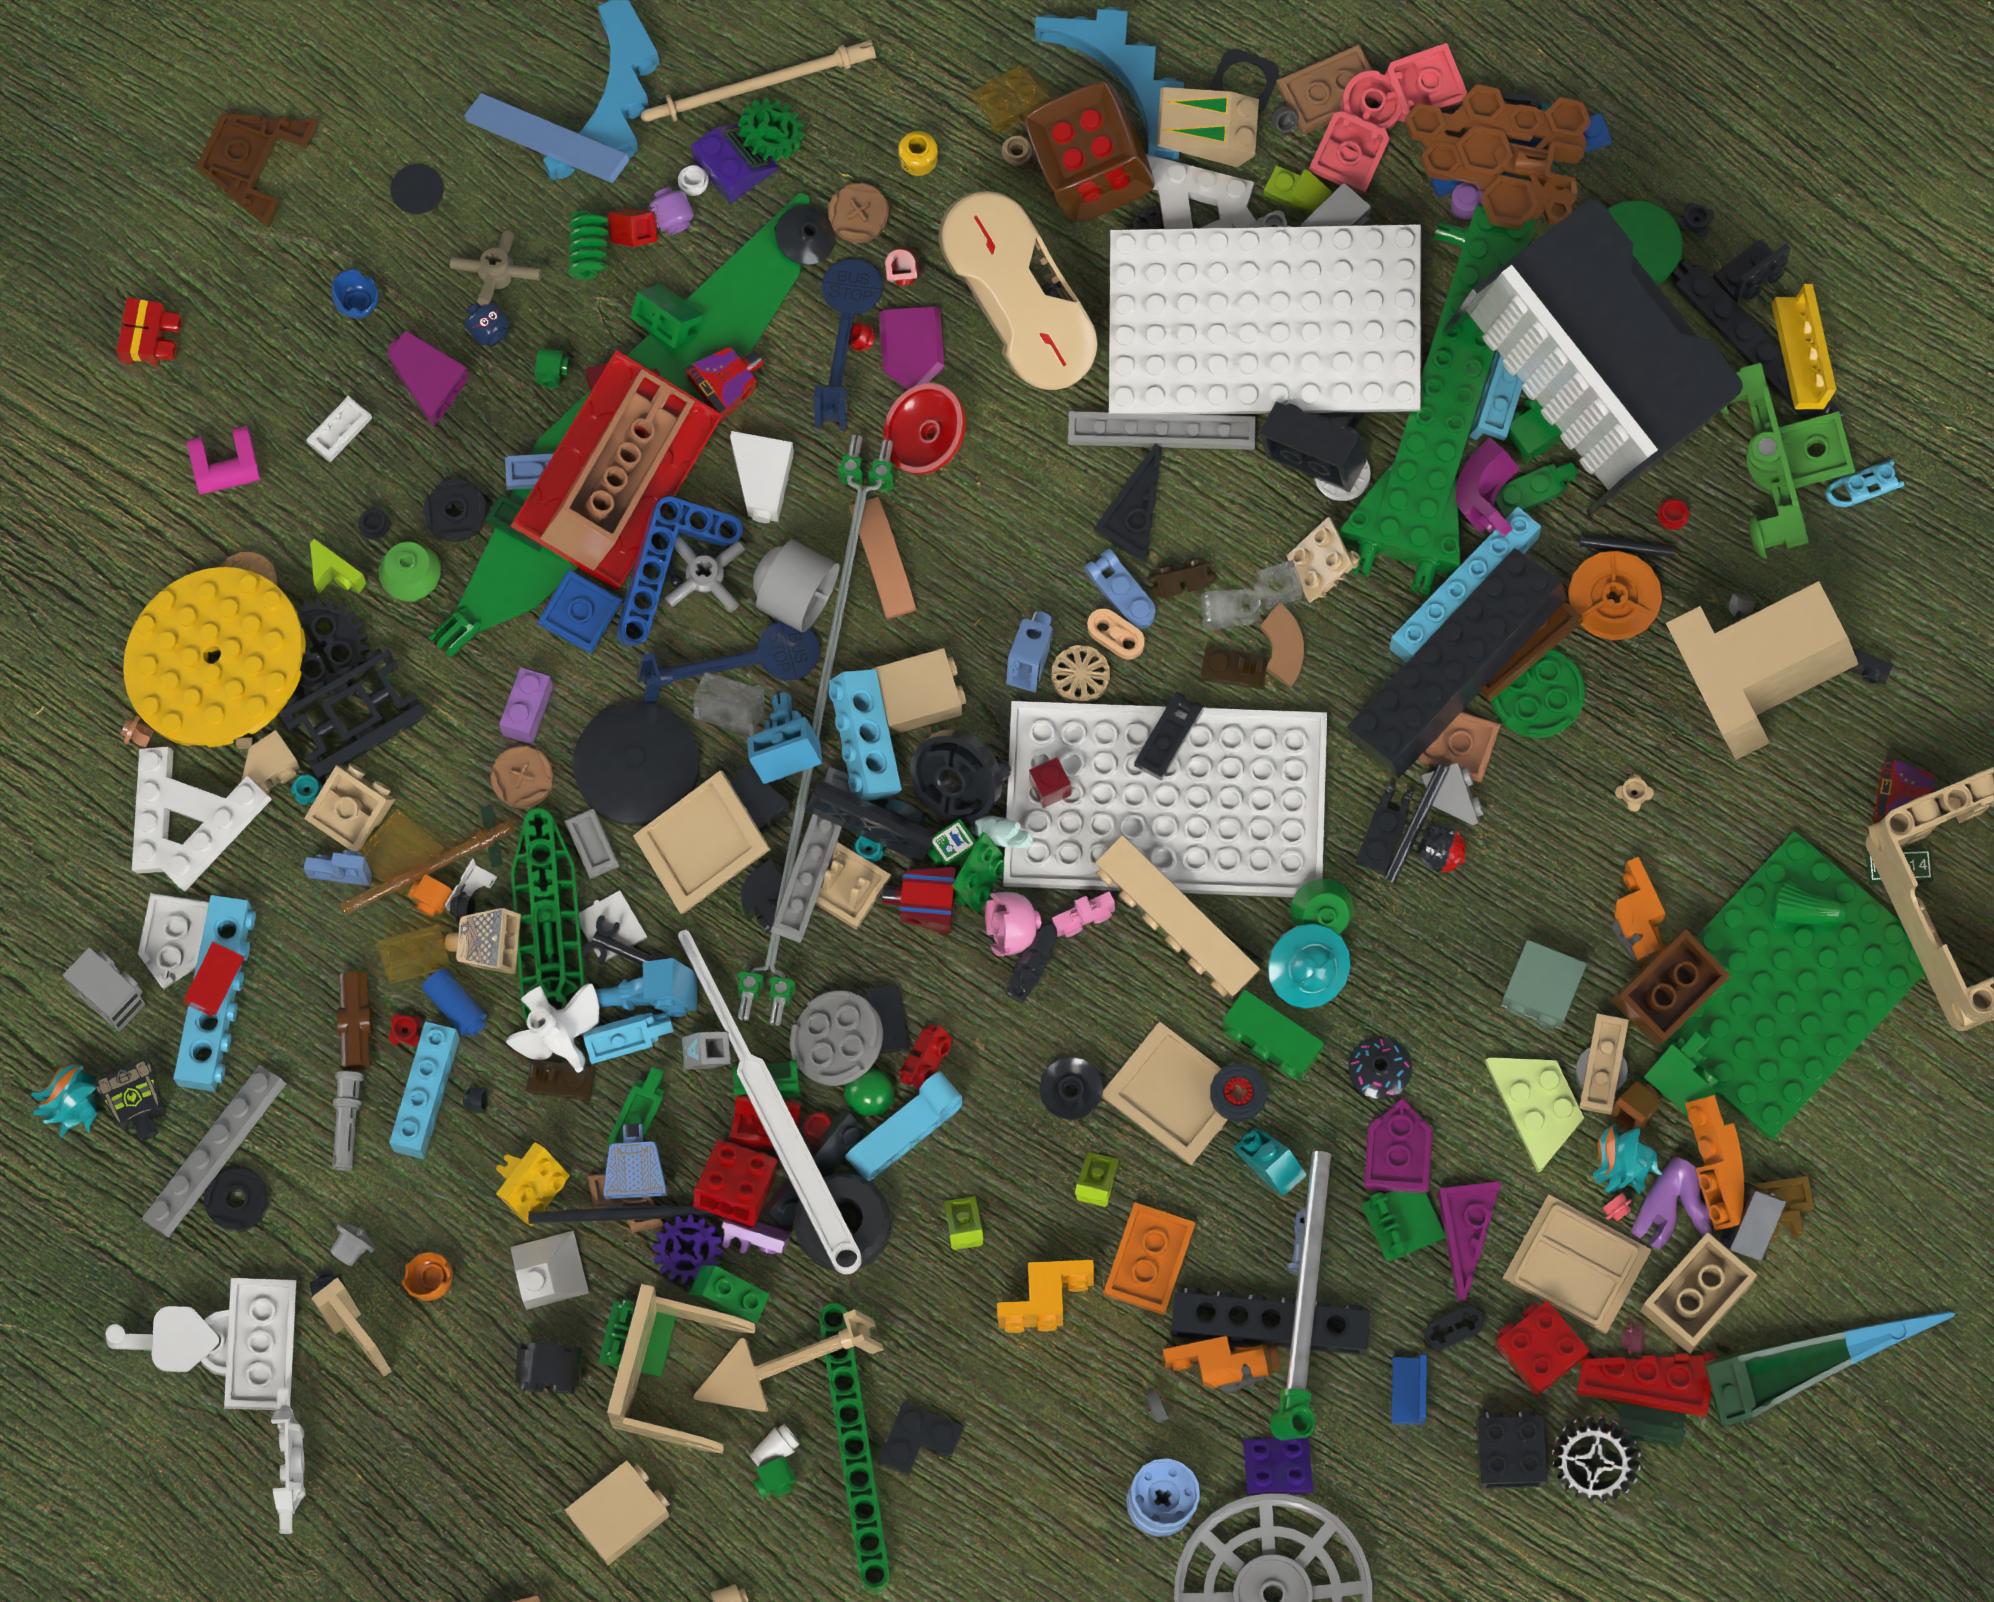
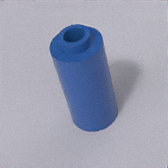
[422,968,487,1036]

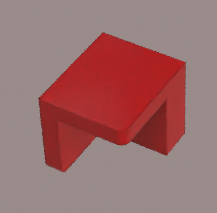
[608,208,657,247]

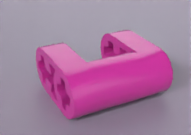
[187,425,261,495]

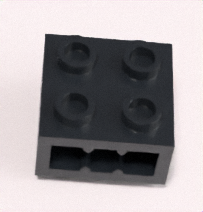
[1476,1411,1547,1489]

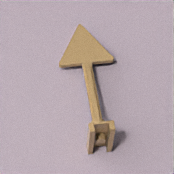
[693,1310,884,1412]

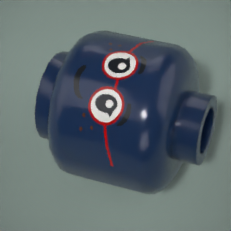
[464,301,510,347]

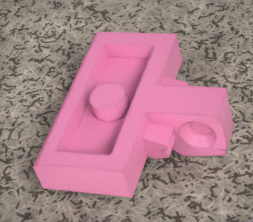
[1052,892,1115,937]

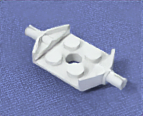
[271,1389,306,1534]

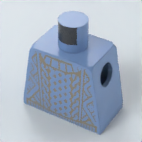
[604,1124,667,1199]

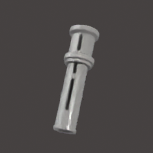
[332,1071,364,1171]

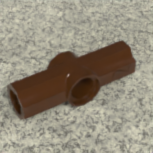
[337,971,373,1071]

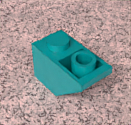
[1233,1127,1307,1196]

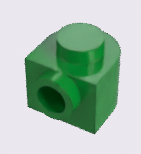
[535,348,570,388]
[753,1457,797,1498]

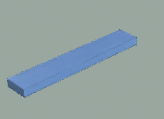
[464,93,629,183]

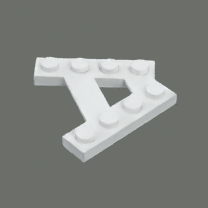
[1146,154,1260,229]
[132,747,272,891]

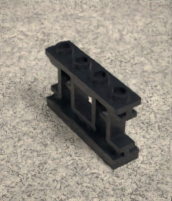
[279,648,428,780]

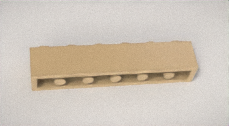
[1095,835,1260,999]

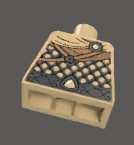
[445,908,521,974]

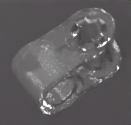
[1200,589,1261,630]

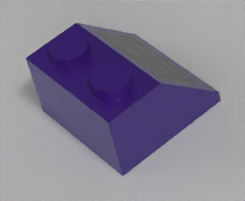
[691,123,779,204]

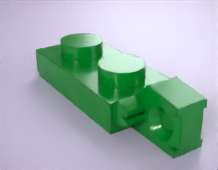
[1495,462,1578,519]
[607,1067,665,1145]

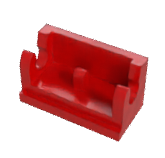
[183,941,244,1016]

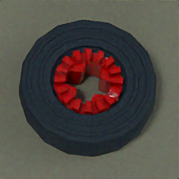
[1210,1064,1267,1122]

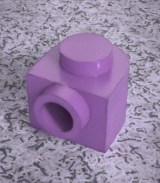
[1450,183,1484,221]

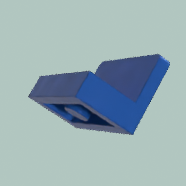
[1391,1354,1427,1425]

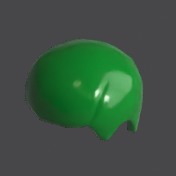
[843,1068,896,1117]

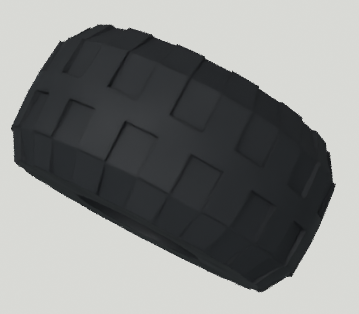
[794,1172,892,1272]

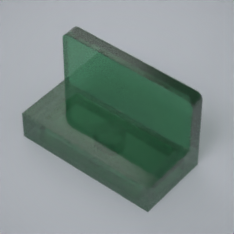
[1617,1402,1686,1449]

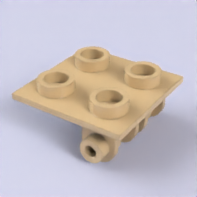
[1286,517,1360,603]

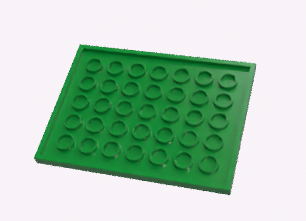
[1660,831,1925,1142]

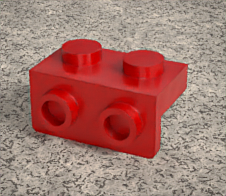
[730,1095,800,1151]

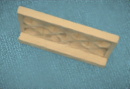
[311,1278,391,1377]

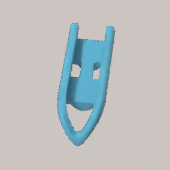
[1825,459,1904,507]

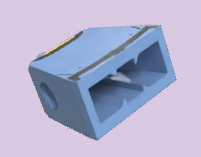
[1006,612,1053,693]

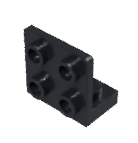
[1713,239,1791,304]

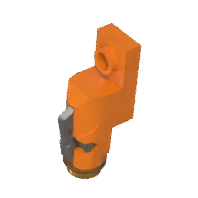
[1611,857,1666,968]
[1162,1336,1280,1394]

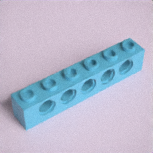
[1390,507,1541,663]
[173,895,256,1092]

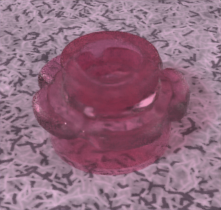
[1622,1323,1645,1355]

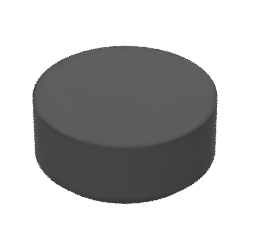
[1145,1389,1169,1424]

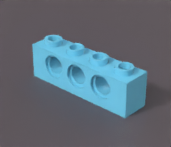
[829,669,902,801]
[389,1021,460,1159]

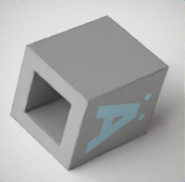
[682,1032,730,1069]

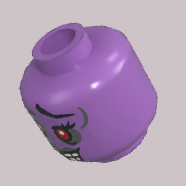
[649,187,694,235]

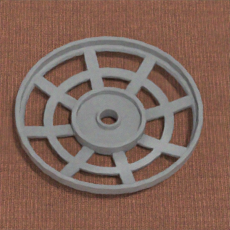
[1174,1494,1372,1602]

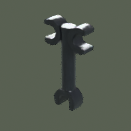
[582,915,669,966]

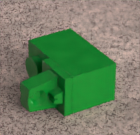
[1507,383,1562,464]
[1644,1029,1724,1116]

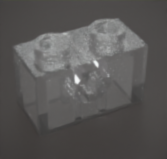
[694,672,764,736]

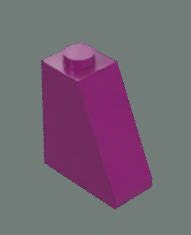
[388,330,470,427]

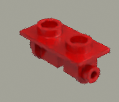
[899,1024,953,1091]

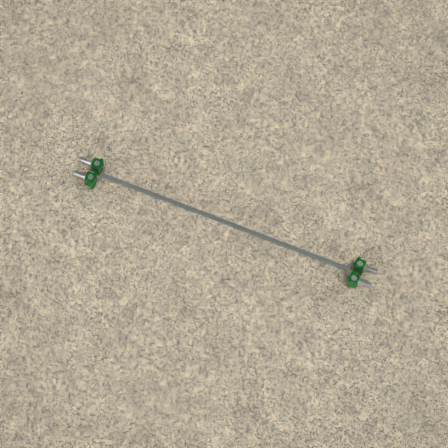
[738,435,893,1026]

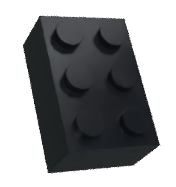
[1259,401,1367,492]

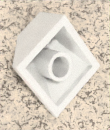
[511,1231,589,1310]

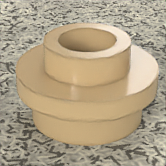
[1002,136,1032,166]

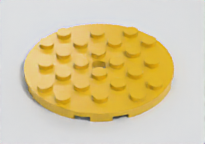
[123,567,305,748]

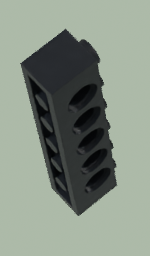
[1171,1288,1370,1356]

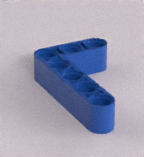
[616,497,743,647]

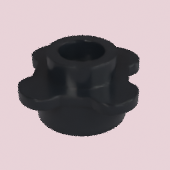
[1679,203,1714,237]

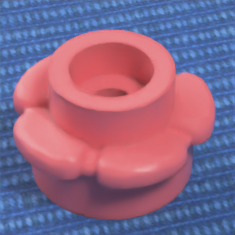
[1602,1193,1632,1222]

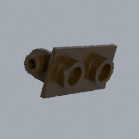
[1148,557,1215,599]

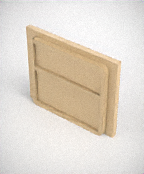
[633,771,771,914]
[1102,1021,1248,1166]
[1503,1194,1652,1334]

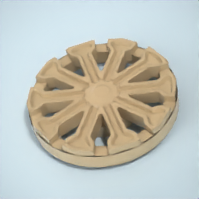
[1051,645,1110,704]

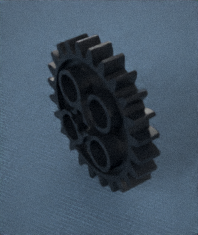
[293,598,370,701]

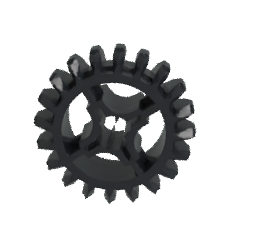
[1552,1414,1642,1504]

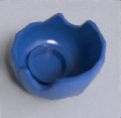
[331,269,379,319]

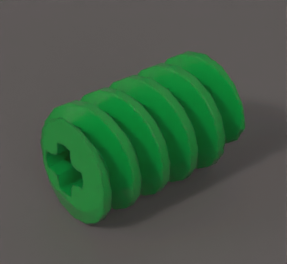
[568,211,608,280]

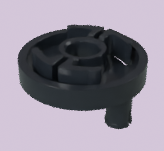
[911,730,1012,823]

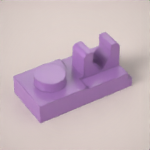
[722,1218,791,1254]

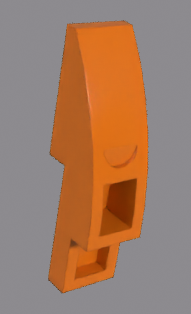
[1685,1095,1744,1231]

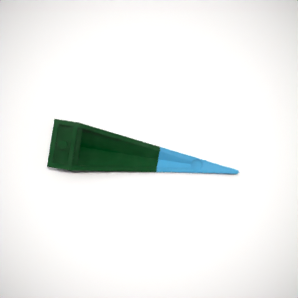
[1704,1311,1955,1427]

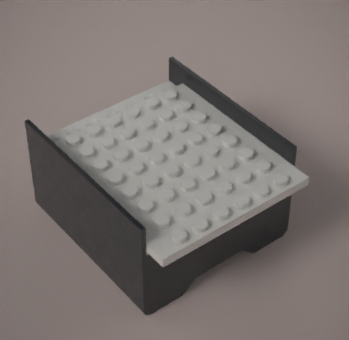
[1443,200,1743,516]

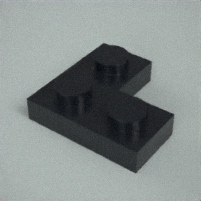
[878,1402,964,1476]

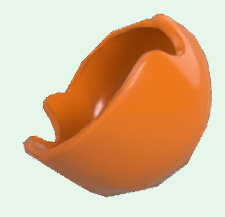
[401,1252,453,1301]

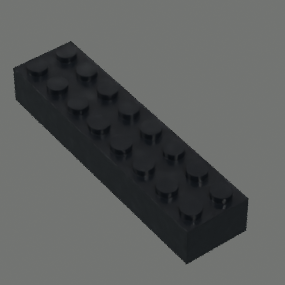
[1346,548,1567,778]

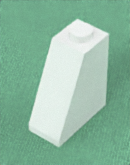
[730,431,794,523]

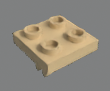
[815,842,891,930]

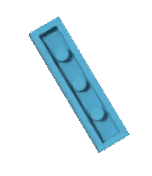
[1470,350,1523,441]

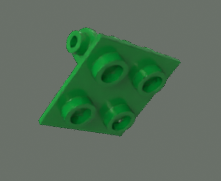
[952,832,1005,914]
[1361,1191,1445,1263]
[598,1300,676,1377]

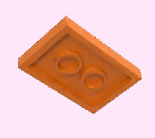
[1103,1202,1196,1315]

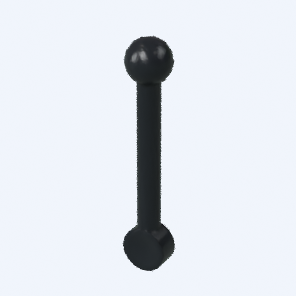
[651,534,682,588]

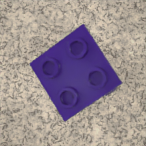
[1243,1437,1313,1496]

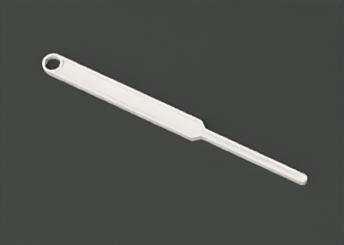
[678,930,861,1274]

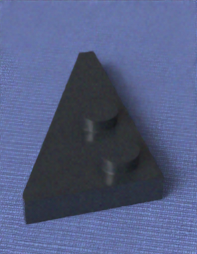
[1094,443,1162,564]

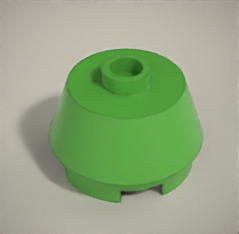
[379,542,441,602]

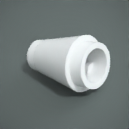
[750,1424,800,1467]

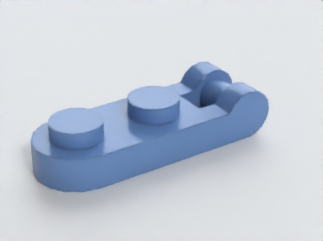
[1083,548,1156,629]

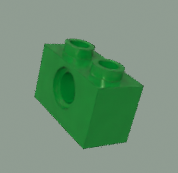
[688,1266,770,1324]

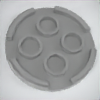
[790,990,883,1086]

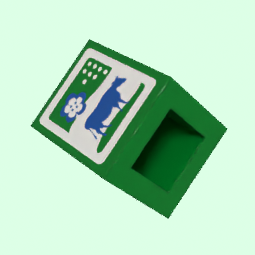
[927,819,976,868]

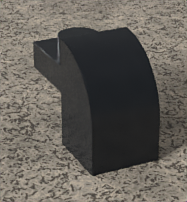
[741,860,782,937]

